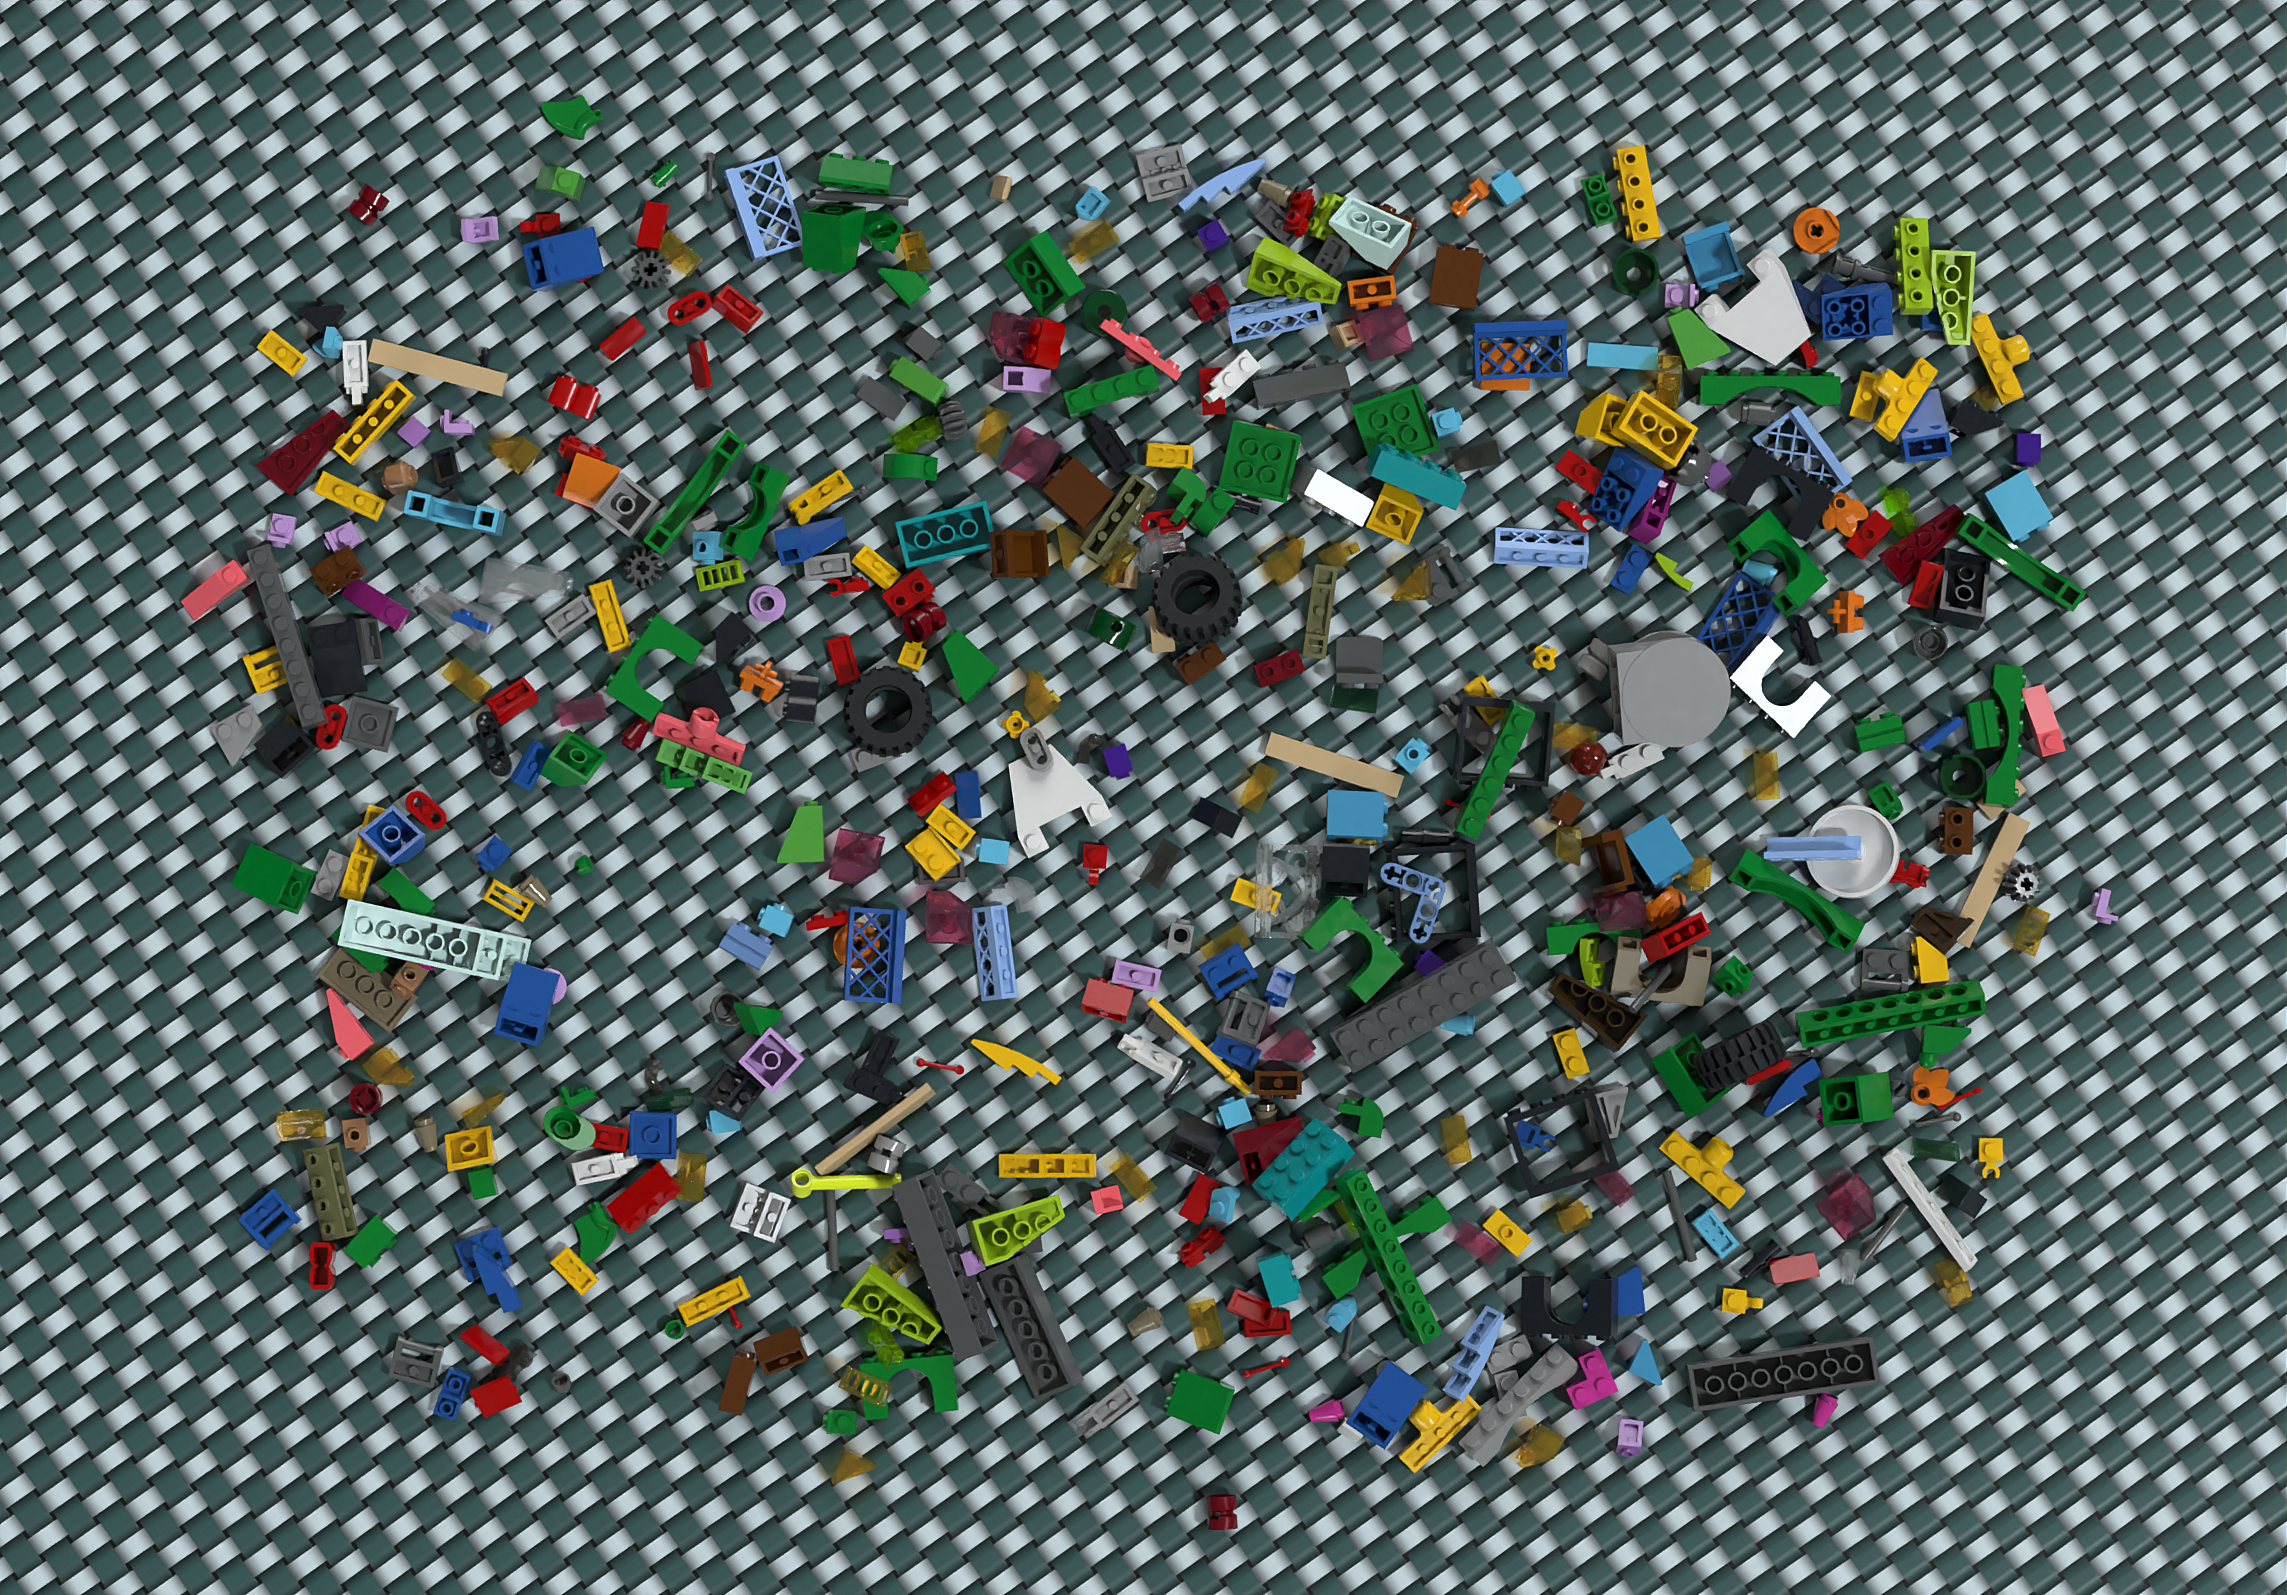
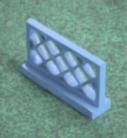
[723,155,802,262]
[1753,405,1853,504]

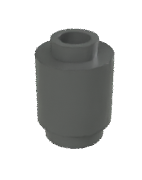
[1741,401,1775,426]
[1300,1221,1336,1253]

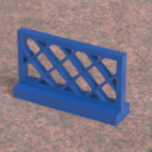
[1471,320,1568,381]
[1697,572,1781,669]
[843,907,907,1004]

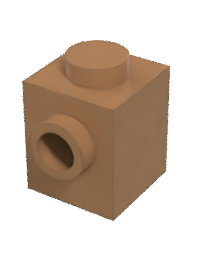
[389,961,428,1001]
[342,1117,372,1152]

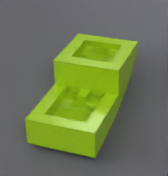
[1653,552,1693,592]
[1580,936,1606,987]

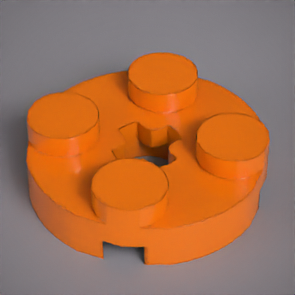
[1792,208,1840,255]
[1644,885,1686,929]
[833,922,880,969]

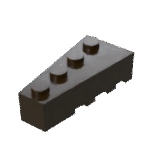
[1543,973,1648,1053]

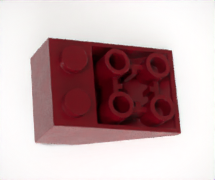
[1232,1116,1303,1185]

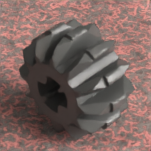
[631,251,672,291]
[937,401,968,441]
[624,548,664,588]
[2001,863,2043,903]

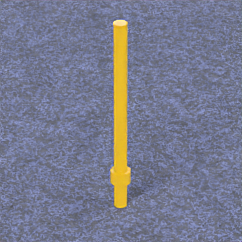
[1146,997,1252,1096]

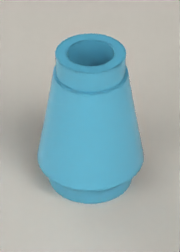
[1742,559,1778,587]
[1440,1013,1475,1036]

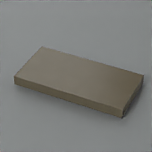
[317,946,419,1033]

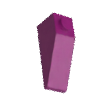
[1627,467,1677,544]
[341,578,413,632]

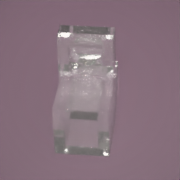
[1138,527,1186,573]
[987,877,1040,914]

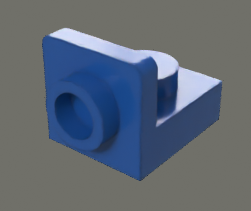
[475,835,513,872]
[1263,967,1297,1008]

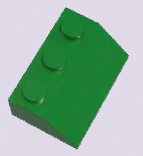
[819,153,894,195]
[1003,230,1086,318]
[1651,1031,1731,1118]

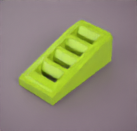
[695,559,746,592]

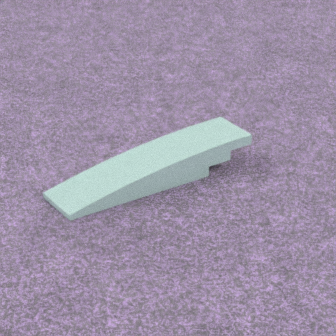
[337,899,531,982]

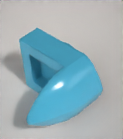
[1075,186,1111,221]
[312,327,343,358]
[1208,1186,1240,1223]
[1322,1296,1357,1333]

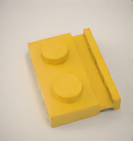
[905,825,961,882]

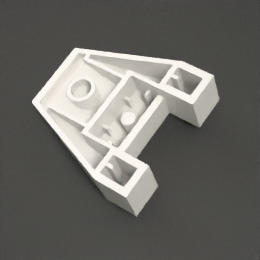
[1694,249,1812,366]
[1008,744,1112,858]

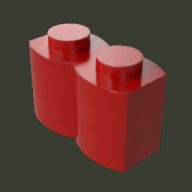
[1023,317,1065,370]
[547,374,602,421]
[309,1241,336,1290]

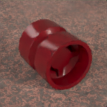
[346,183,390,227]
[1188,281,1231,324]
[902,602,947,643]
[349,1083,383,1114]
[1206,1494,1238,1530]

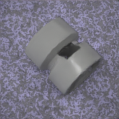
[1576,638,1609,682]
[867,1134,906,1175]

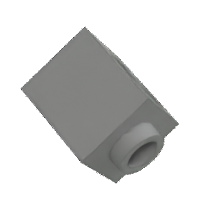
[1166,918,1194,954]

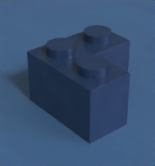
[1791,273,1845,327]

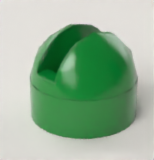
[574,855,594,875]
[1919,1052,1938,1069]
[665,1320,685,1340]

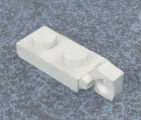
[342,340,369,406]
[1203,349,1261,403]
[1599,742,1665,780]
[1117,1033,1183,1081]
[571,1152,639,1186]

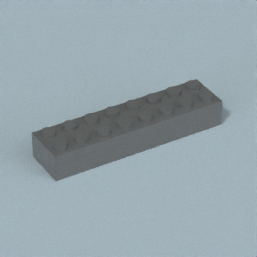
[1330,937,1516,1073]
[892,1169,1000,1362]
[1685,1335,1880,1412]

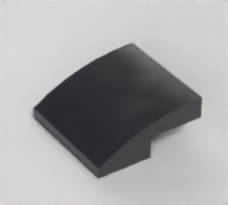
[675,670,737,721]
[699,1063,766,1122]

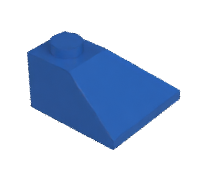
[358,805,425,865]

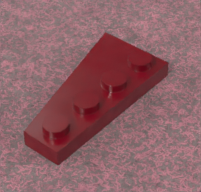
[255,410,351,496]
[1878,504,1965,586]

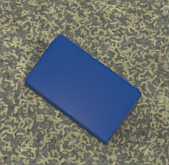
[955,771,982,819]

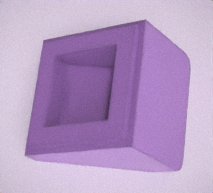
[397,416,431,449]
[1705,459,1733,492]

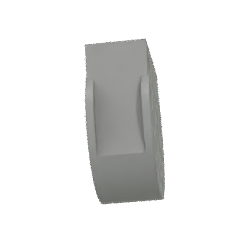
[1607,630,1731,747]

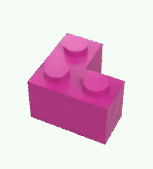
[1564,1347,1618,1410]

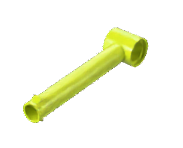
[791,1169,902,1198]

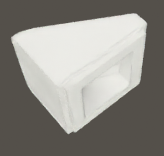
[1337,1417,1363,1443]

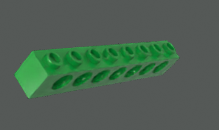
[1795,979,1986,1048]
[1333,1168,1442,1345]

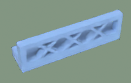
[1226,295,1324,344]
[1493,527,1589,569]
[1764,836,1862,862]
[970,904,1018,1001]

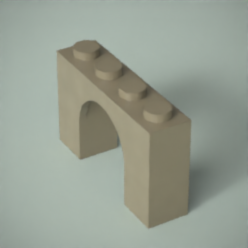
[1610,936,1711,1006]

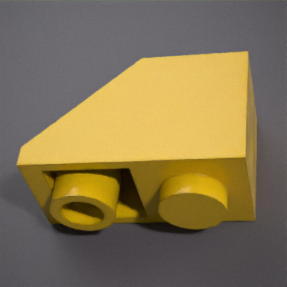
[1910,936,1949,984]

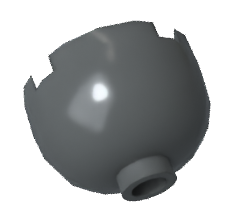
[1666,439,1711,487]

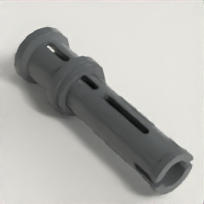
[1831,254,1899,289]

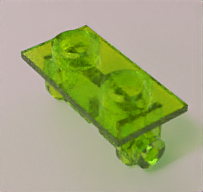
[893,415,943,454]
[1884,487,1917,537]
[867,1320,904,1370]

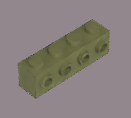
[1080,473,1158,567]
[303,1142,359,1242]

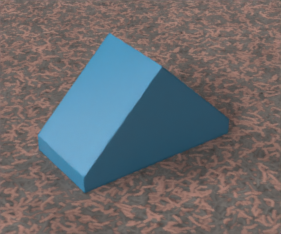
[1627,1338,1662,1386]

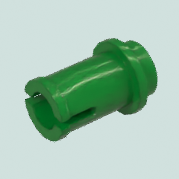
[650,159,680,189]

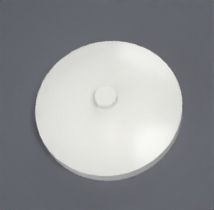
[1807,805,1900,899]

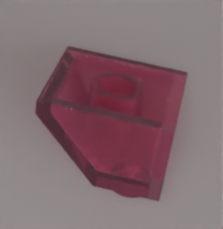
[1357,304,1414,362]
[988,311,1036,368]
[1000,426,1063,489]
[829,828,885,884]
[925,891,973,944]
[1593,891,1646,932]
[1263,1026,1316,1063]
[1815,1172,1876,1241]

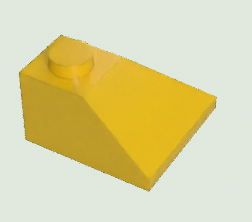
[1575,392,1628,448]
[1366,482,1424,545]

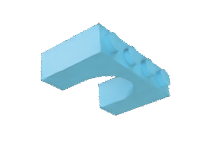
[403,490,506,536]

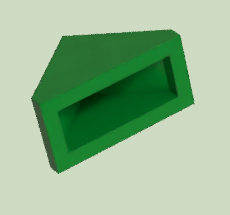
[733,1002,783,1036]

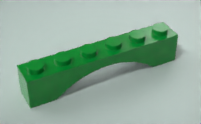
[1698,372,1841,406]
[643,429,748,557]
[1954,513,2087,612]
[1982,665,2026,808]
[1454,699,1536,839]
[1728,848,1865,954]
[1321,1195,1452,1300]

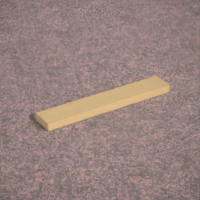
[368,338,509,397]
[1264,732,1404,798]
[1957,812,2031,948]
[815,1083,936,1176]

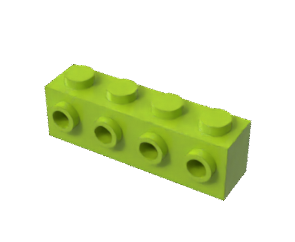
[1892,218,1933,315]

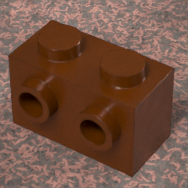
[309,545,367,597]
[1175,641,1227,686]
[1547,790,1586,828]
[1937,807,1974,855]
[1254,1071,1302,1099]
[753,1326,809,1376]

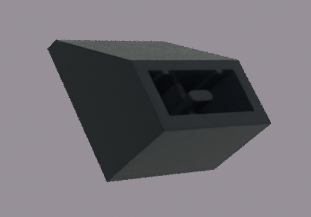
[1947,399,2005,440]
[716,611,755,666]
[254,714,320,779]
[1320,843,1370,898]
[1164,1111,1227,1174]

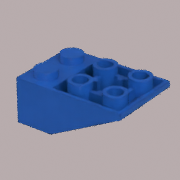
[522,227,605,292]
[1821,282,1893,341]
[1898,389,1952,465]
[1587,448,1664,532]
[494,961,560,1047]
[1346,1361,1428,1450]

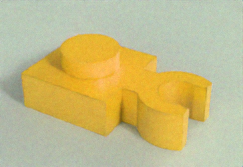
[897,638,929,673]
[1978,1138,2003,1178]

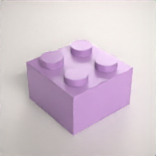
[738,1027,806,1093]

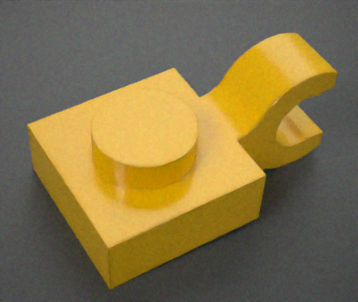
[1721,1288,1763,1314]

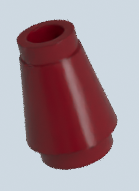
[619,716,651,752]

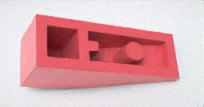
[181,559,251,621]
[2021,684,2066,758]
[326,988,376,1060]

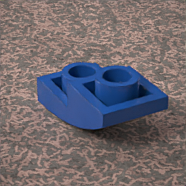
[433,1366,472,1421]

